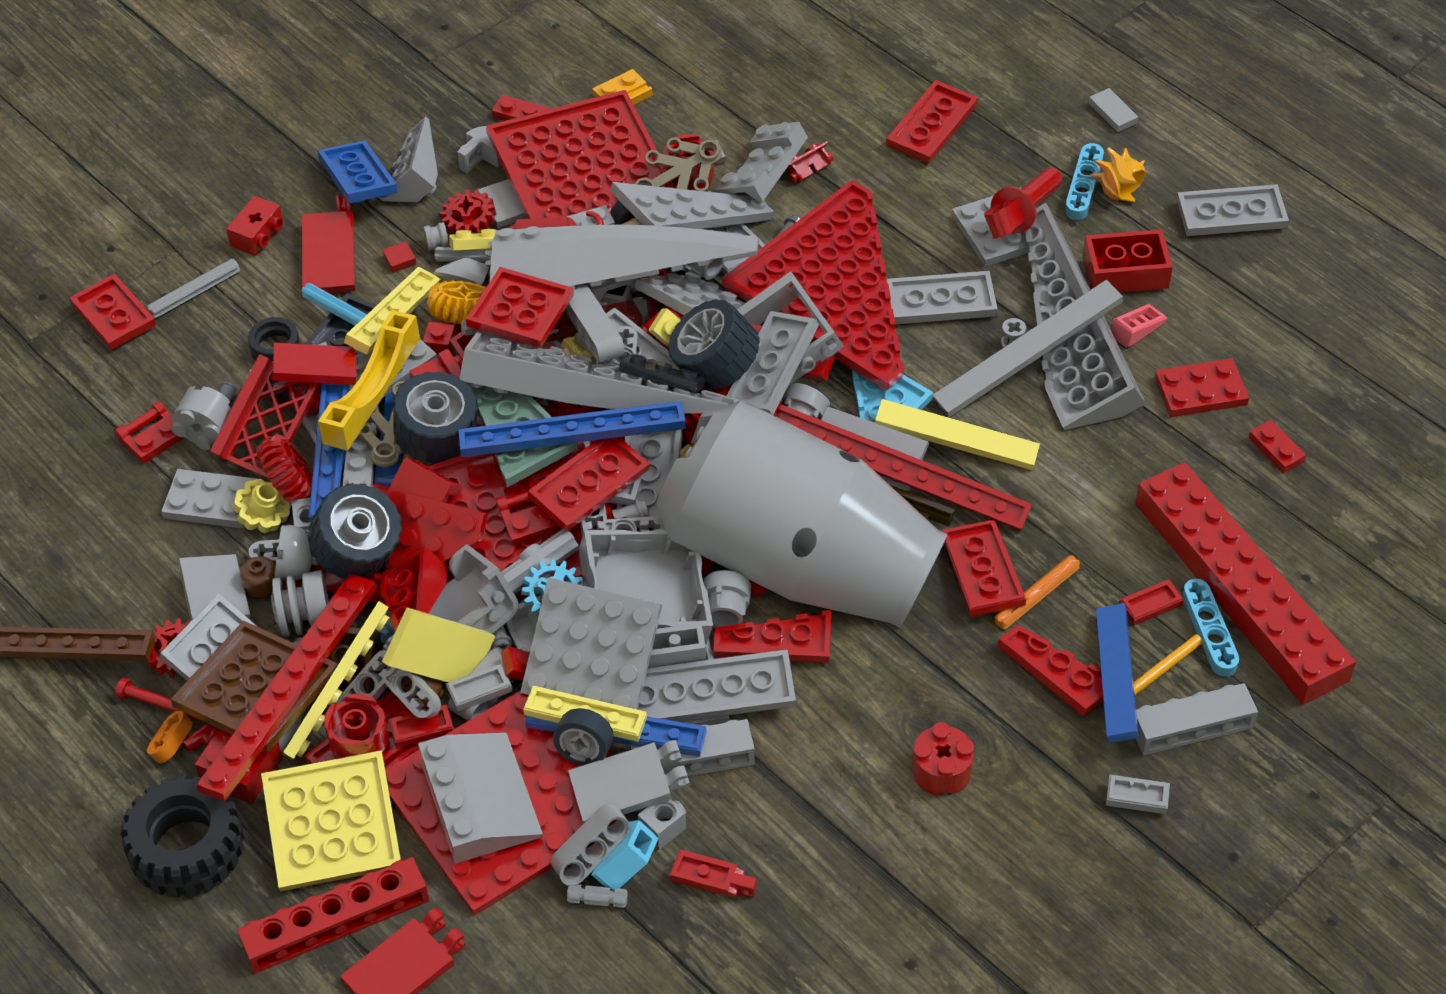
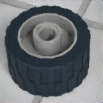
[668,299,760,391]
[393,371,478,464]
[307,483,402,579]

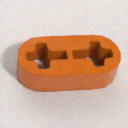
[147,710,193,764]

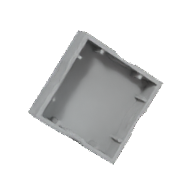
[579,529,713,644]

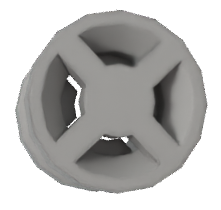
[423,222,449,251]

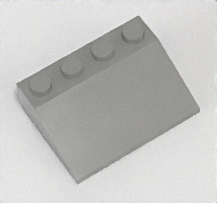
[418,733,543,864]

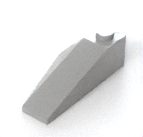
[379,116,438,202]

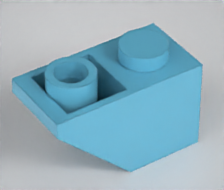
[592,820,658,891]

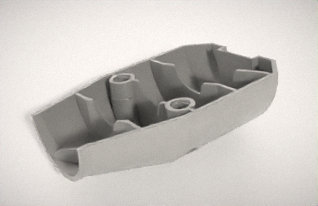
[656,400,947,628]

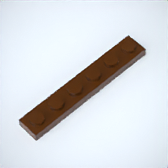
[0,627,156,661]

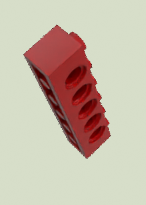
[237,857,429,974]

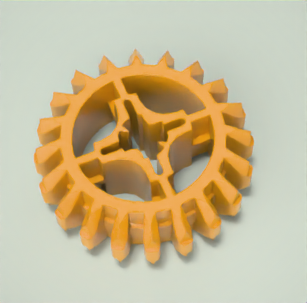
[427,280,487,324]

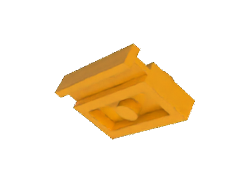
[592,69,653,105]

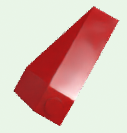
[380,546,447,631]

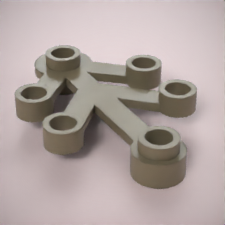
[635,137,722,192]
[357,381,405,467]

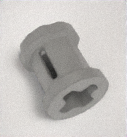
[1001,318,1026,349]

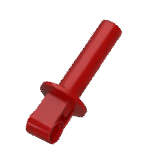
[984,167,1063,239]

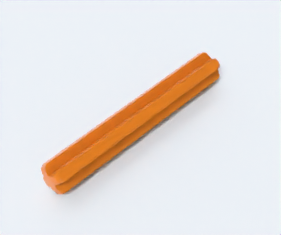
[994,555,1080,630]

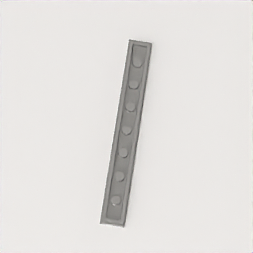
[933,280,1123,417]

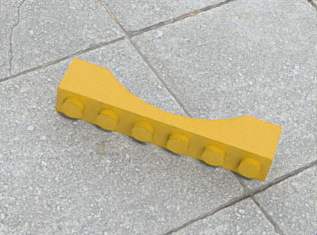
[318,310,420,451]

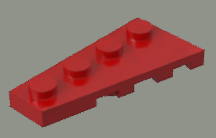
[713,609,832,663]
[997,625,1104,716]

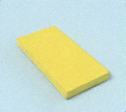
[382,608,495,682]

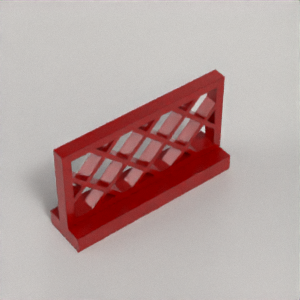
[210,354,321,479]

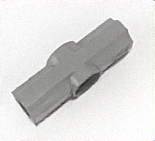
[501,529,579,595]

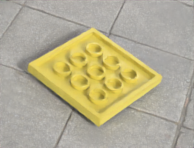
[261,751,401,891]

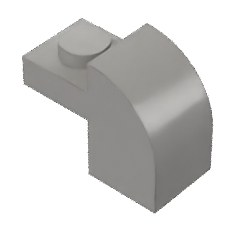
[457,126,501,173]

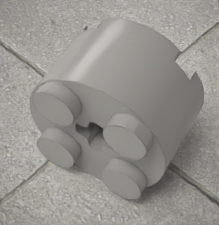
[171,386,231,450]

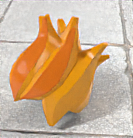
[1091,148,1146,202]

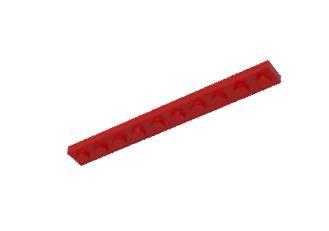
[774,404,1032,532]
[197,573,376,801]

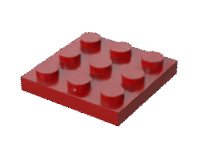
[466,267,574,348]

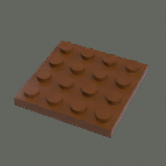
[171,620,338,752]

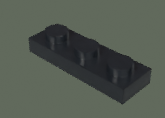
[618,354,706,393]

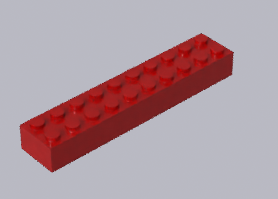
[1135,462,1356,705]

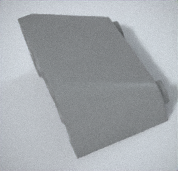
[384,544,519,635]

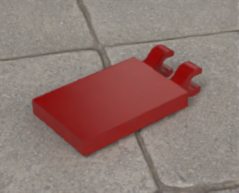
[340,907,466,994]

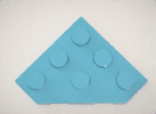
[852,370,933,423]

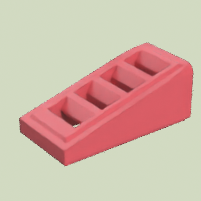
[1110,304,1167,348]

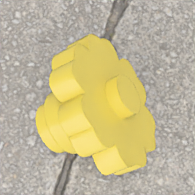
[233,479,291,533]

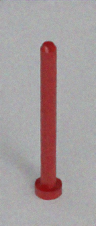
[115,678,210,725]

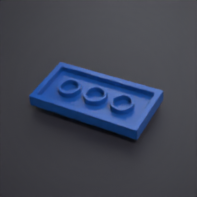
[318,140,397,203]

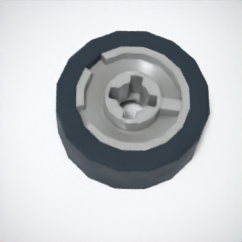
[553,708,614,766]

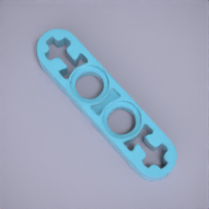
[1065,143,1104,220]
[1182,579,1239,677]

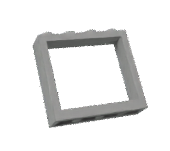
[737,271,844,387]

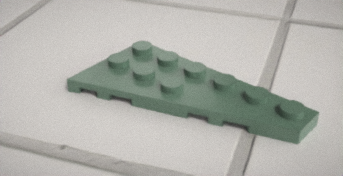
[471,386,577,487]

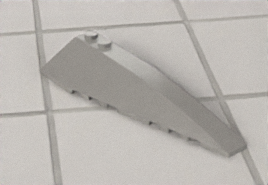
[1025,203,1146,430]
[490,225,759,290]
[460,330,739,413]

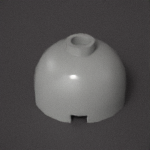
[275,525,318,582]

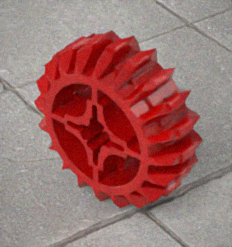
[257,434,313,505]

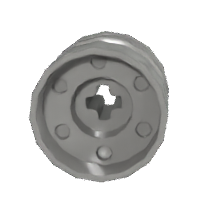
[271,570,329,638]

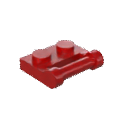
[114,401,185,464]
[495,490,563,545]

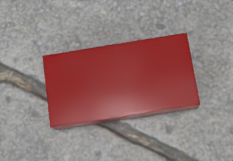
[1119,579,1184,626]
[389,704,454,748]

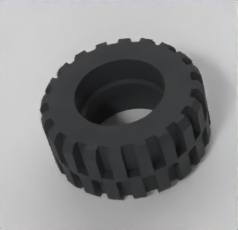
[120,776,244,897]

